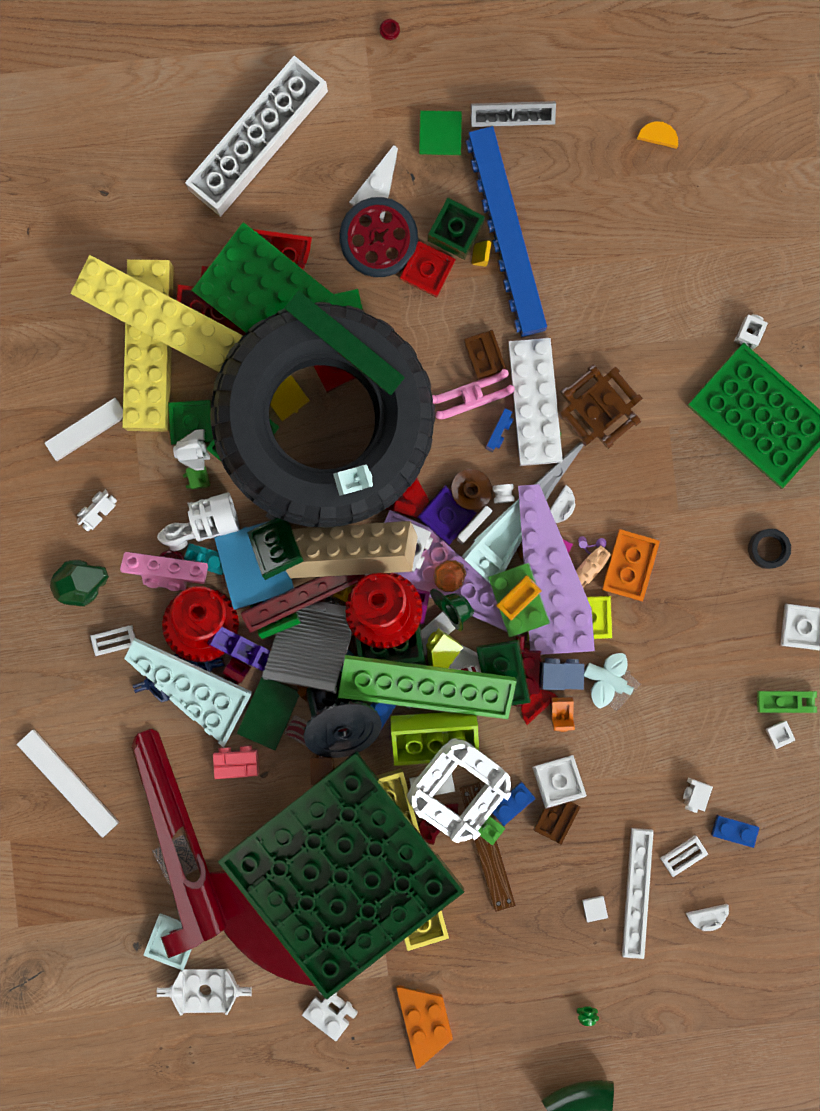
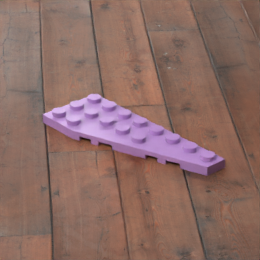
[518,484,595,655]
[384,510,519,635]

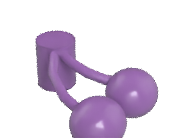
[578,536,606,554]

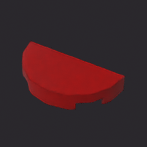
[521,689,558,725]

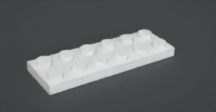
[508,338,563,466]

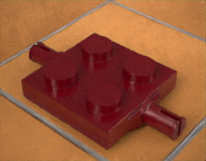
[513,635,541,707]

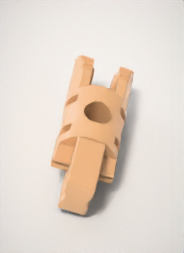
[576,546,611,588]

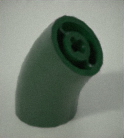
[541,1080,614,1111]

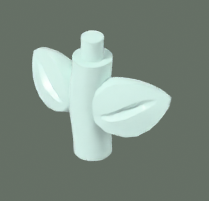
[584,653,634,708]

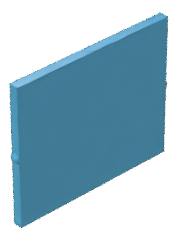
[214,521,294,610]

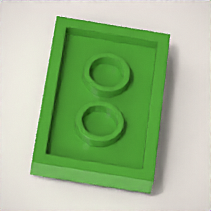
[488,563,550,637]

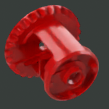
[345,573,422,648]
[162,586,239,662]

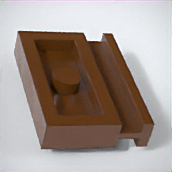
[464,329,506,380]
[533,801,581,845]

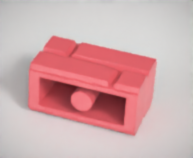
[213,745,259,779]

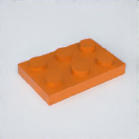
[601,529,660,602]

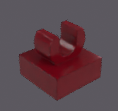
[223,657,251,685]

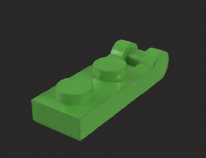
[757,691,817,713]

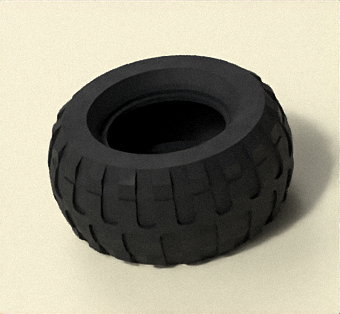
[210,302,436,528]

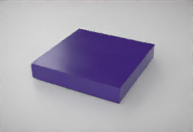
[417,485,476,545]

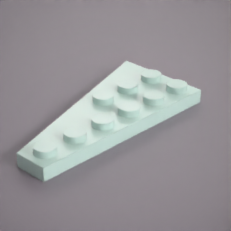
[124,638,252,748]

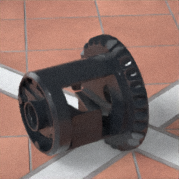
[303,672,382,758]

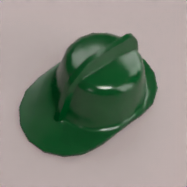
[430,588,474,631]

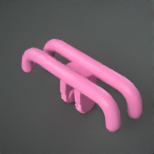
[432,369,515,420]

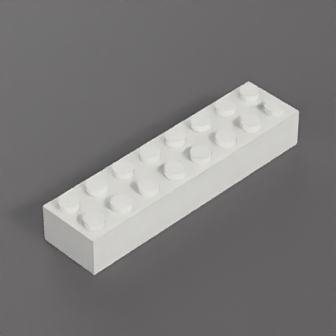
[185,56,328,217]

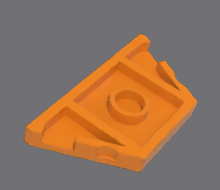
[396,985,453,1069]

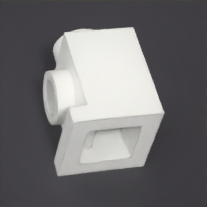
[734,314,768,350]
[683,778,713,813]

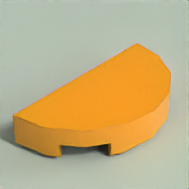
[637,121,678,149]

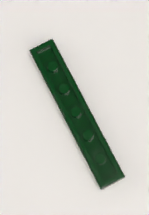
[284,290,405,396]

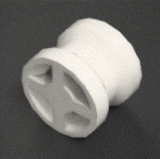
[492,484,515,504]

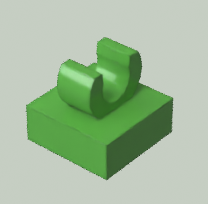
[183,466,210,489]
[478,816,506,846]

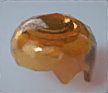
[433,560,467,592]

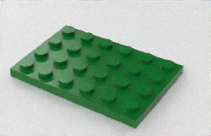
[191,222,344,333]
[687,343,820,489]

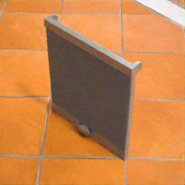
[262,601,352,694]

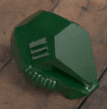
[50,559,109,607]

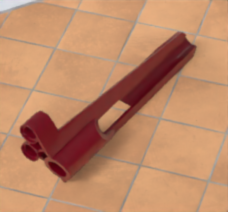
[132,729,227,958]

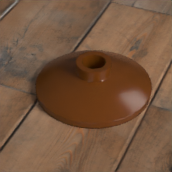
[451,469,492,510]

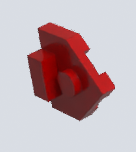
[385,478,429,519]

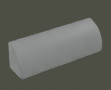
[470,101,556,127]

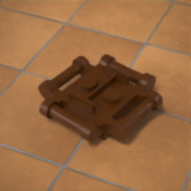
[558,364,643,449]

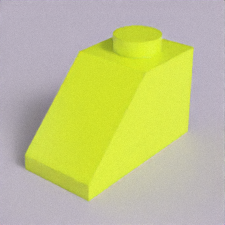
[426,628,463,668]

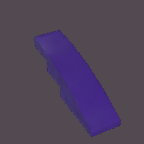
[207,627,270,672]

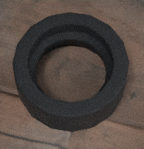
[748,529,791,569]

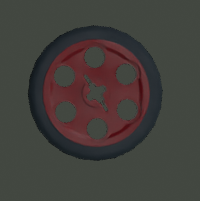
[339,197,418,277]

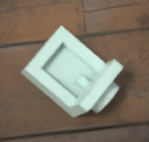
[333,464,373,496]

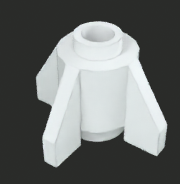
[173,429,210,471]

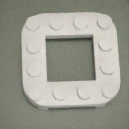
[407,739,511,843]

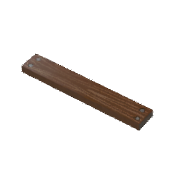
[459,782,516,912]

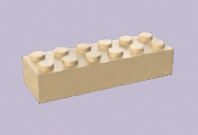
[286,521,418,578]

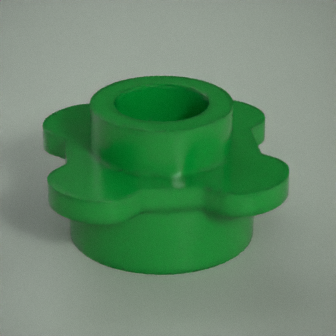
[577,1006,599,1026]

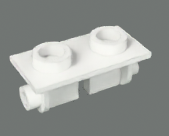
[77,489,117,531]

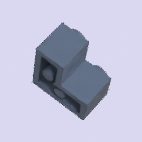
[540,658,584,690]

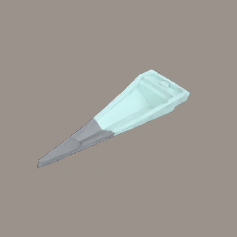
[462,443,583,583]

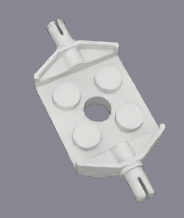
[157,969,252,1015]

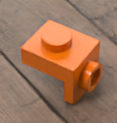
[551,697,575,732]

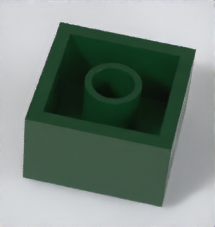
[428,197,485,260]

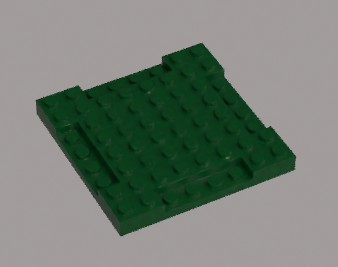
[218,751,465,1000]

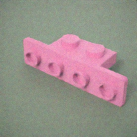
[120,552,208,591]

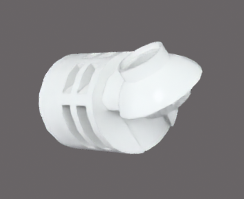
[157,492,240,551]

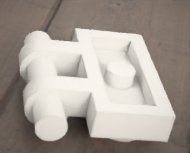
[302,992,358,1041]

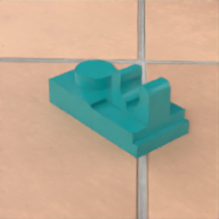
[184,543,224,575]

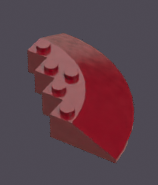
[209,871,315,986]

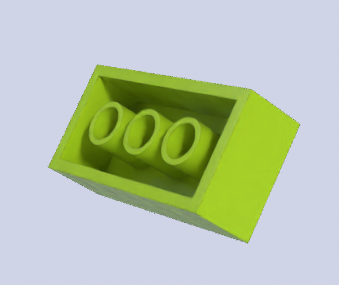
[391,712,479,766]

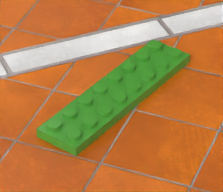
[338,655,517,719]

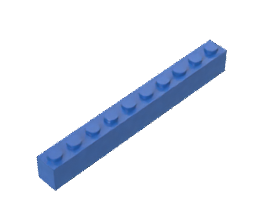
[465,126,547,338]

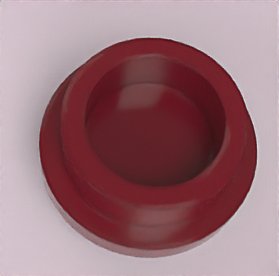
[379,19,400,41]

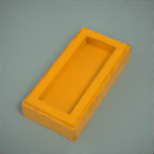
[496,575,542,621]

